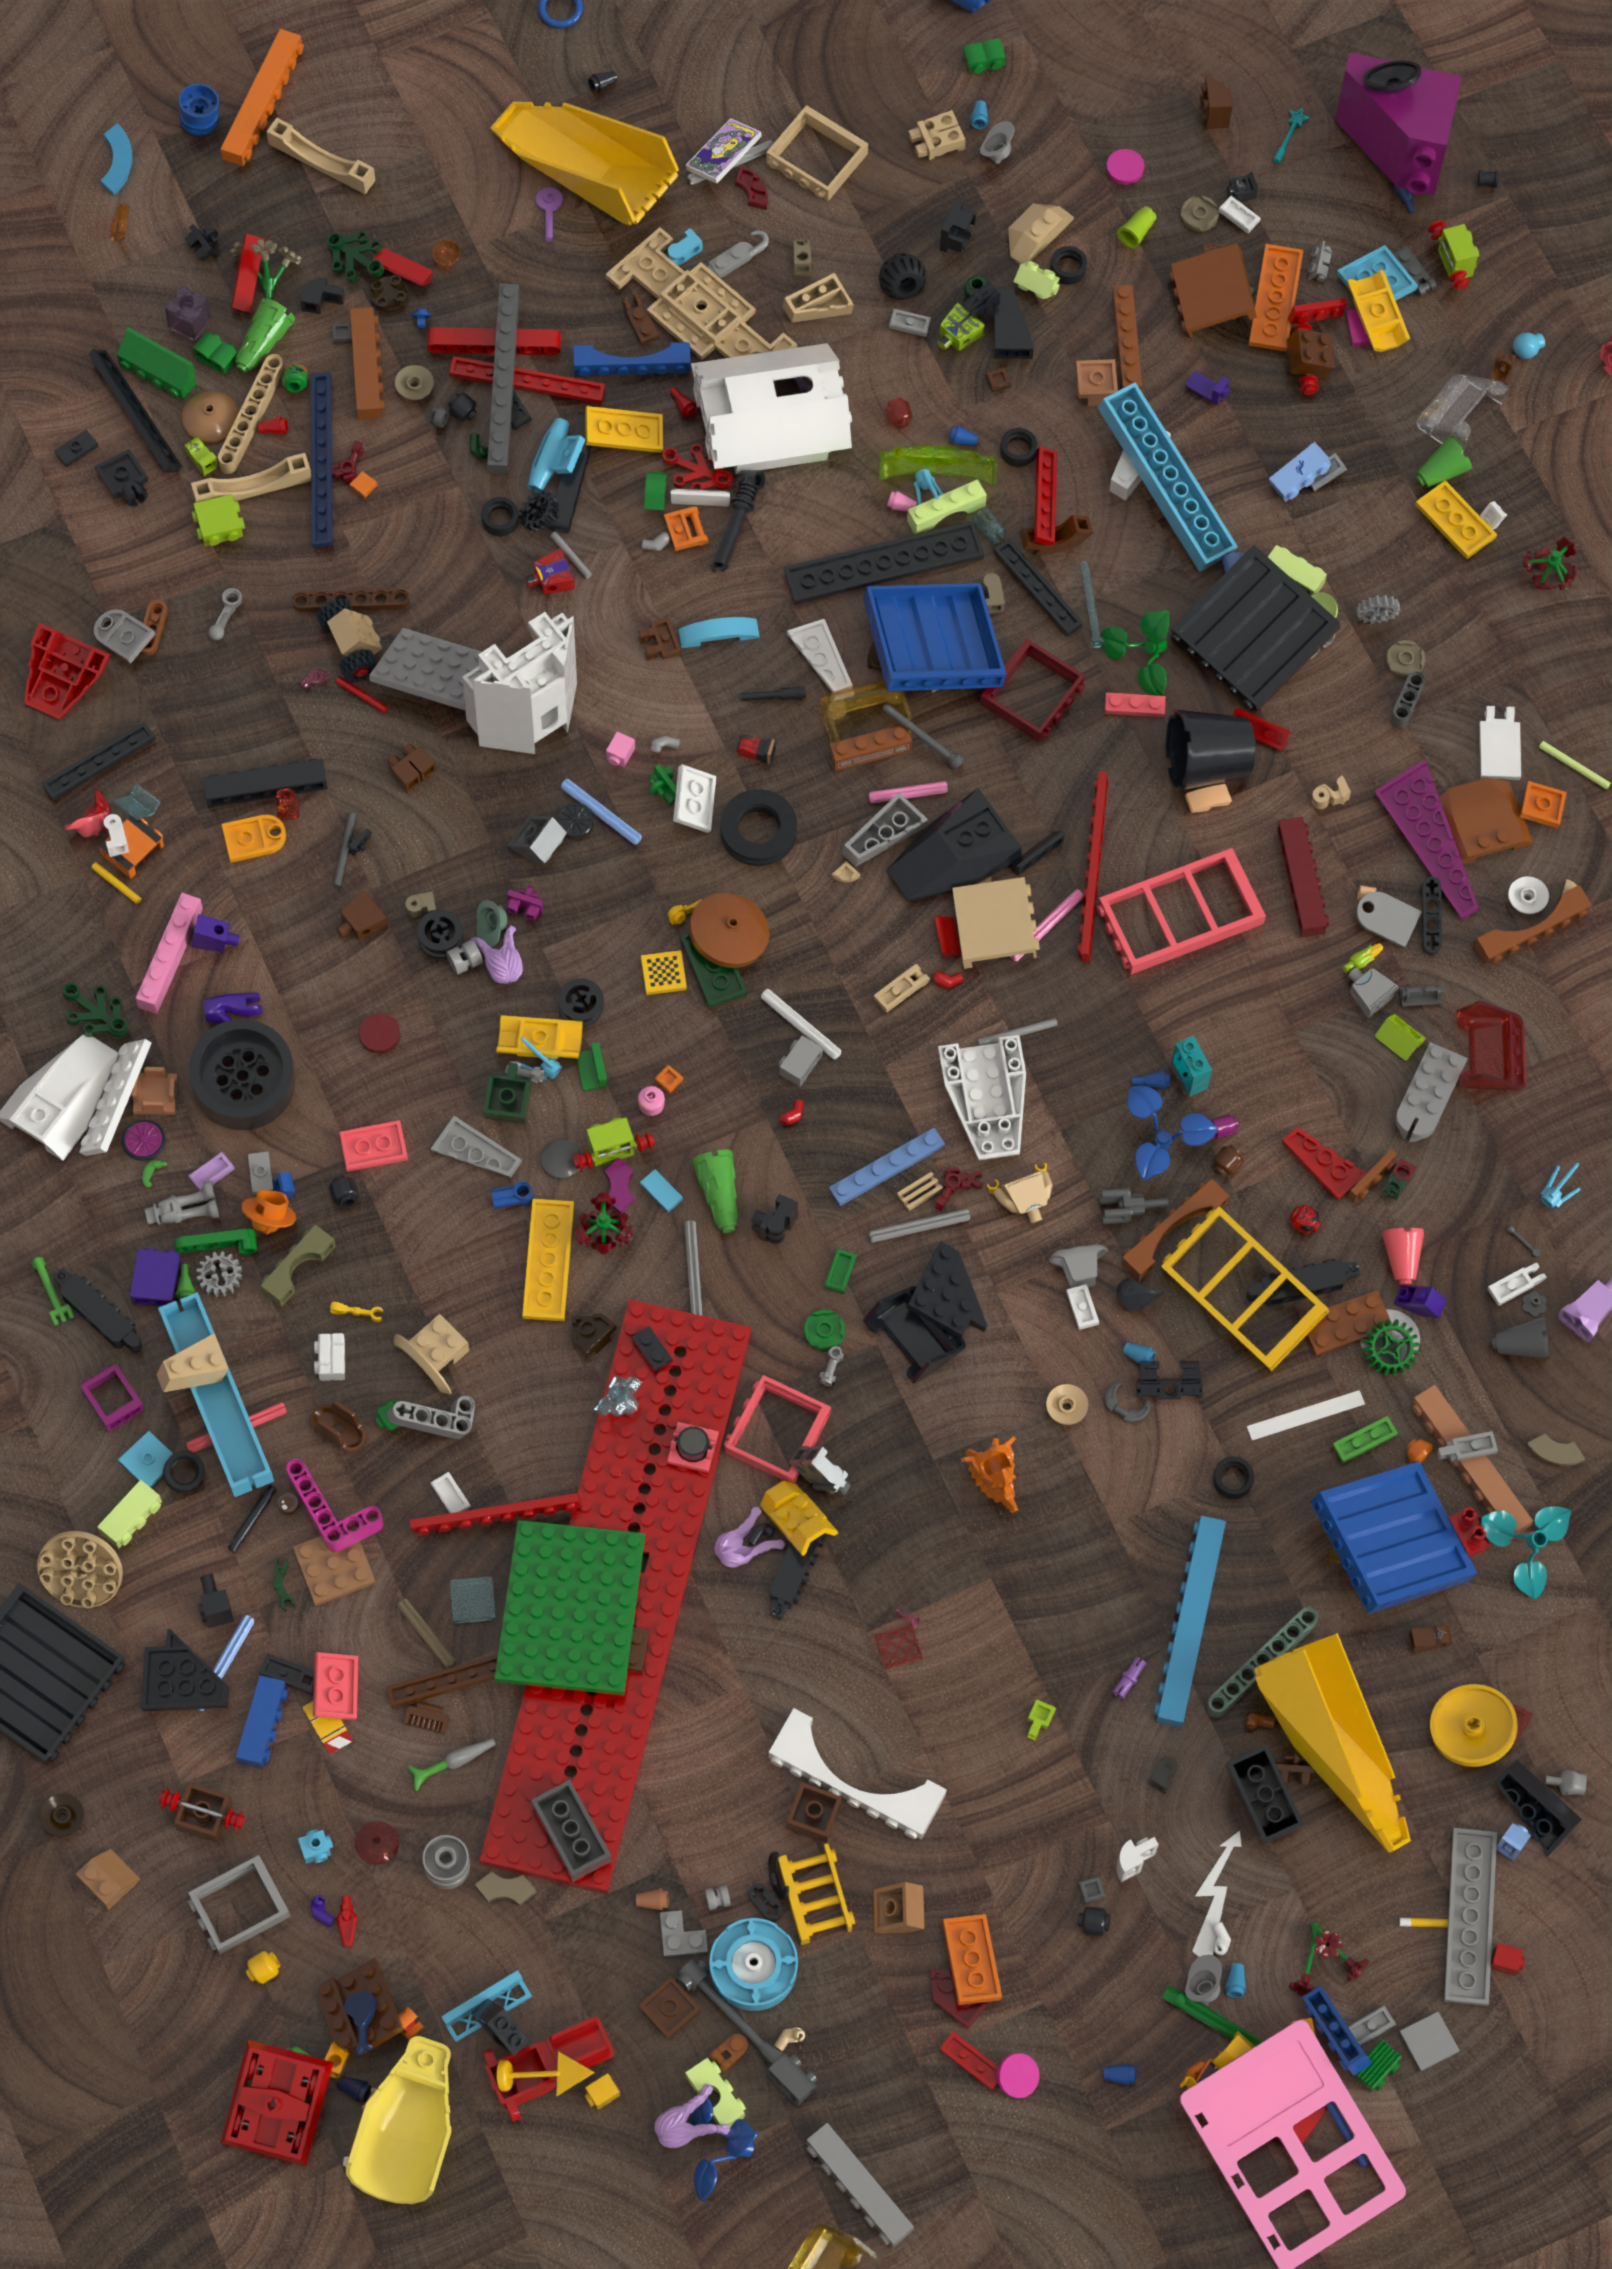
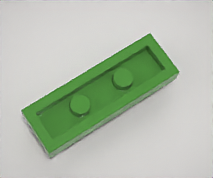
[1332,1416,1398,1464]

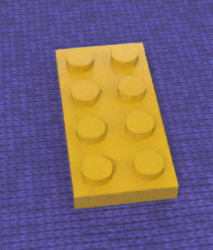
[585,406,663,453]
[1415,480,1497,559]

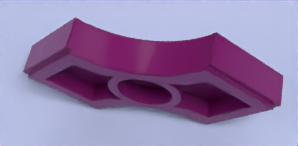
[604,1157,635,1214]

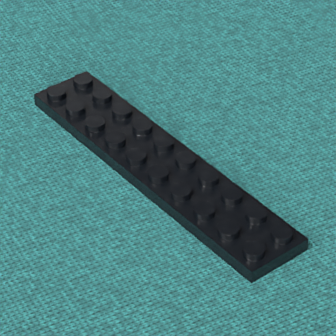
[784,521,984,604]

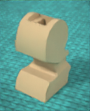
[1311,775,1351,809]

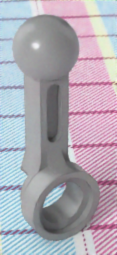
[208,588,242,641]

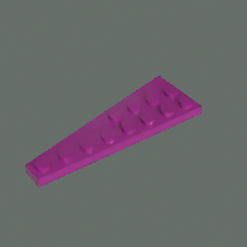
[1374,759,1479,920]

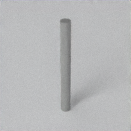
[977,1018,1058,1046]

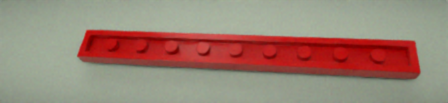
[1078,771,1109,962]

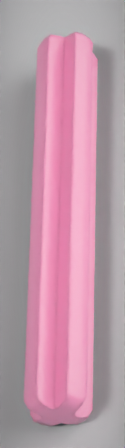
[869,781,948,804]

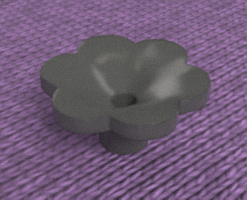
[1522,1291,1547,1317]

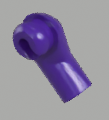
[311,1895,335,1927]

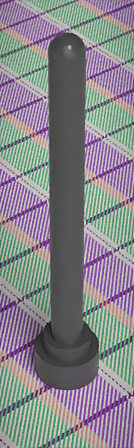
[883,704,965,770]

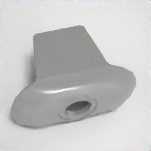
[1049,1244,1108,1288]

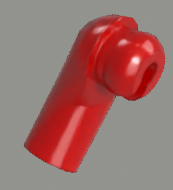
[932,971,964,989]
[779,1099,804,1125]

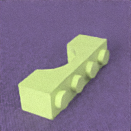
[907,479,987,535]

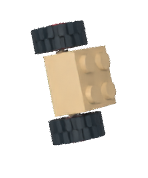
[316,599,382,683]

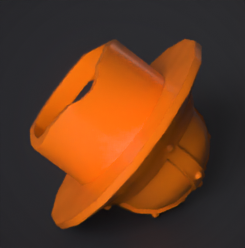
[241,1190,296,1235]

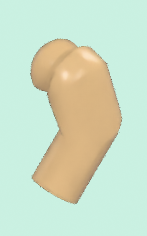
[773,2028,805,2052]

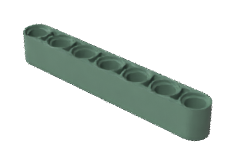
[1207,1607,1318,1718]

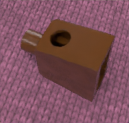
[336,890,388,940]

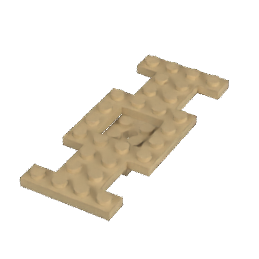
[606,227,797,360]

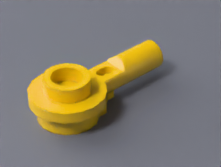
[668,899,702,925]

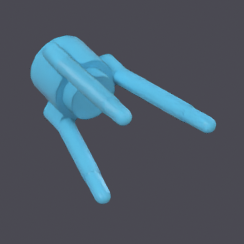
[913,469,943,505]
[515,1037,562,1080]
[1540,1163,1581,1209]

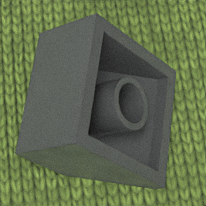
[507,815,567,864]

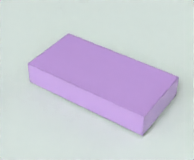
[188,1152,235,1191]

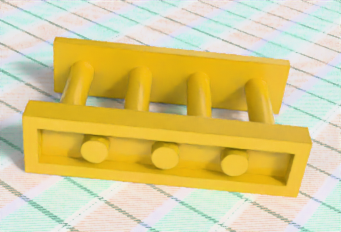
[777,1843,855,1945]

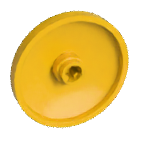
[1430,1684,1518,1767]

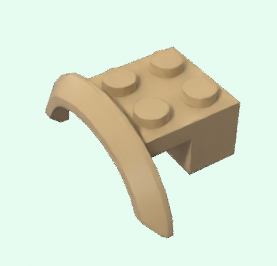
[393,1314,469,1395]

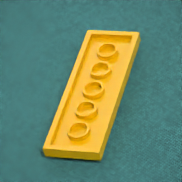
[522,1199,574,1321]

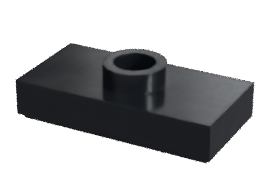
[511,391,532,430]
[55,430,99,467]

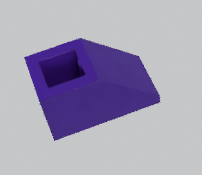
[1394,1285,1447,1318]

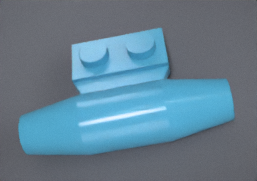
[527,418,585,493]

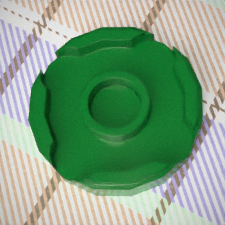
[804,1309,845,1351]

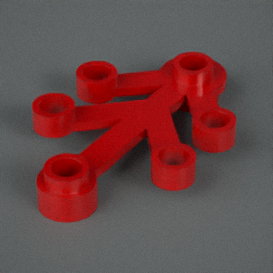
[662,444,733,490]

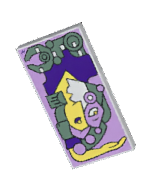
[686,118,762,184]

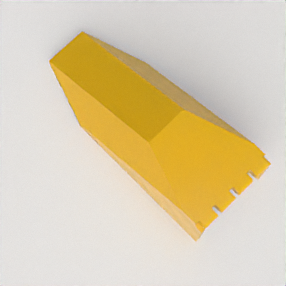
[490,102,679,226]
[1255,1633,1411,1853]

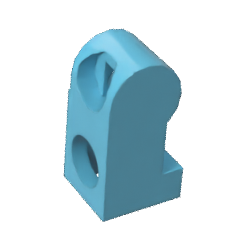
[668,228,703,266]

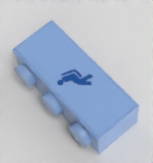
[1269,442,1331,502]

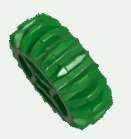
[1362,1319,1420,1376]

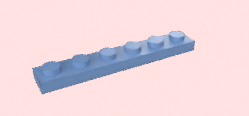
[829,1128,945,1207]

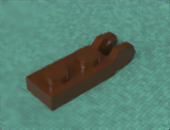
[622,293,659,346]

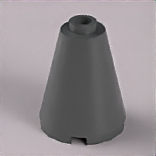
[1492,1317,1550,1359]

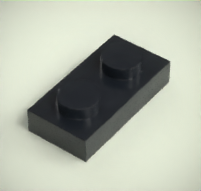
[632,1326,673,1372]

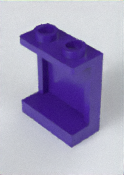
[130,1248,181,1307]

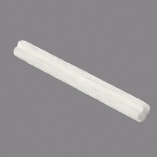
[761,989,841,1060]

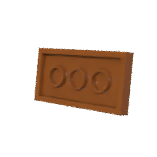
[1300,1290,1393,1357]

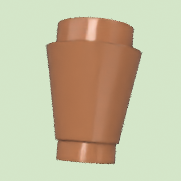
[636,1888,669,1910]

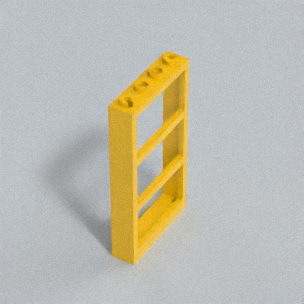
[1161,1207,1329,1372]

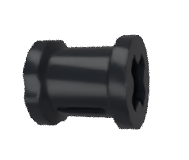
[1477,169,1499,188]

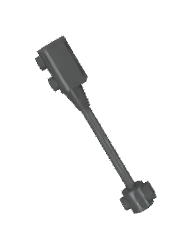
[676,1959,817,2107]

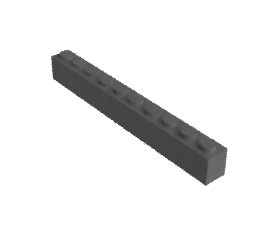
[487,283,520,475]

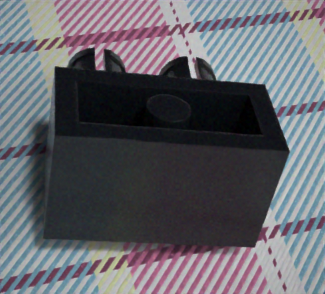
[198,1574,234,1628]

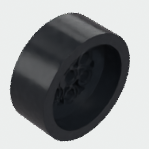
[189,1019,295,1130]

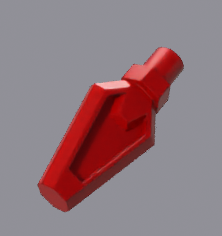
[336,1895,358,1948]

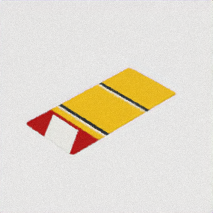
[303,1701,353,1754]

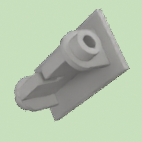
[1308,240,1332,283]

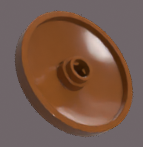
[689,893,770,968]

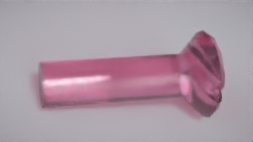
[896,1608,921,1628]

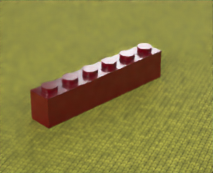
[1277,817,1329,937]

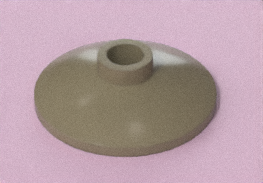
[395,365,434,400]

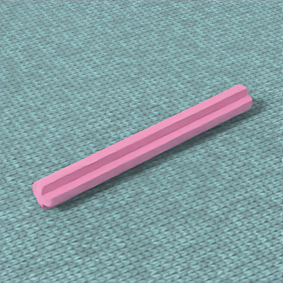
[1010,889,1083,962]

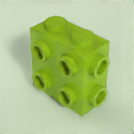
[191,494,245,546]

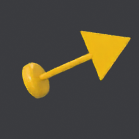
[497,2052,595,2096]

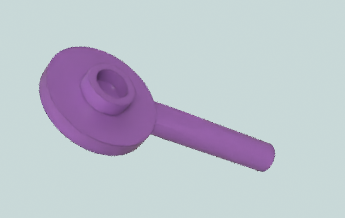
[536,187,563,242]

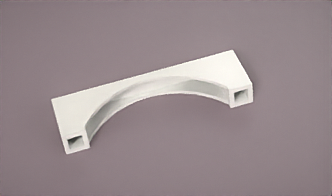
[768,1708,947,1839]

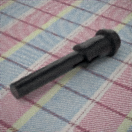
[741,685,806,701]

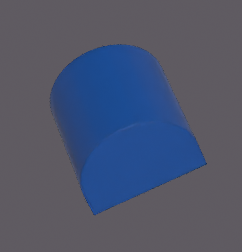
[273,1172,295,1199]

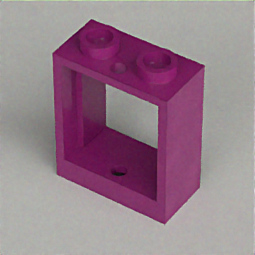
[80,1364,145,1433]

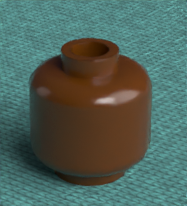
[1213,1145,1244,1176]

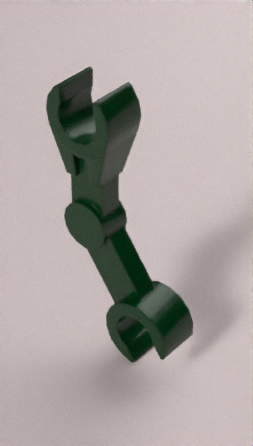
[273,1557,295,1612]

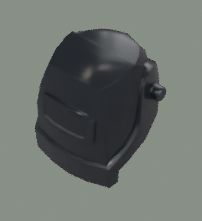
[1116,1277,1165,1313]

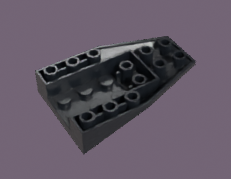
[887,788,1022,902]

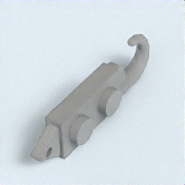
[708,230,769,278]

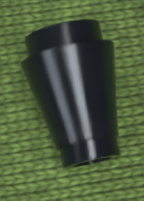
[588,71,617,92]

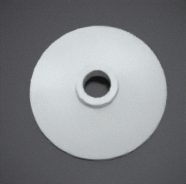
[1508,876,1549,914]

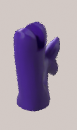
[203,993,262,1024]

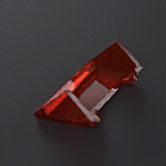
[1457,1001,1526,1090]

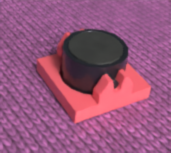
[667,1422,719,1473]

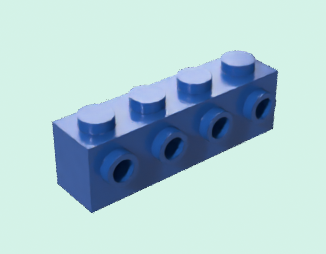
[1302,1985,1372,2075]

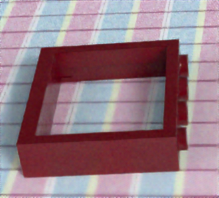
[980,638,1085,742]

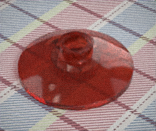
[355,1821,399,1865]

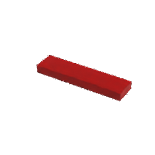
[230,234,264,314]

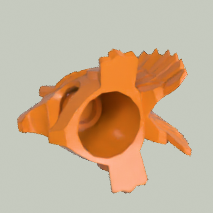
[961,1436,1018,1513]

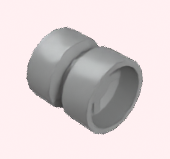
[446,939,483,975]

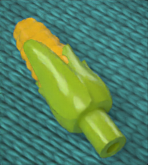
[1342,943,1383,973]

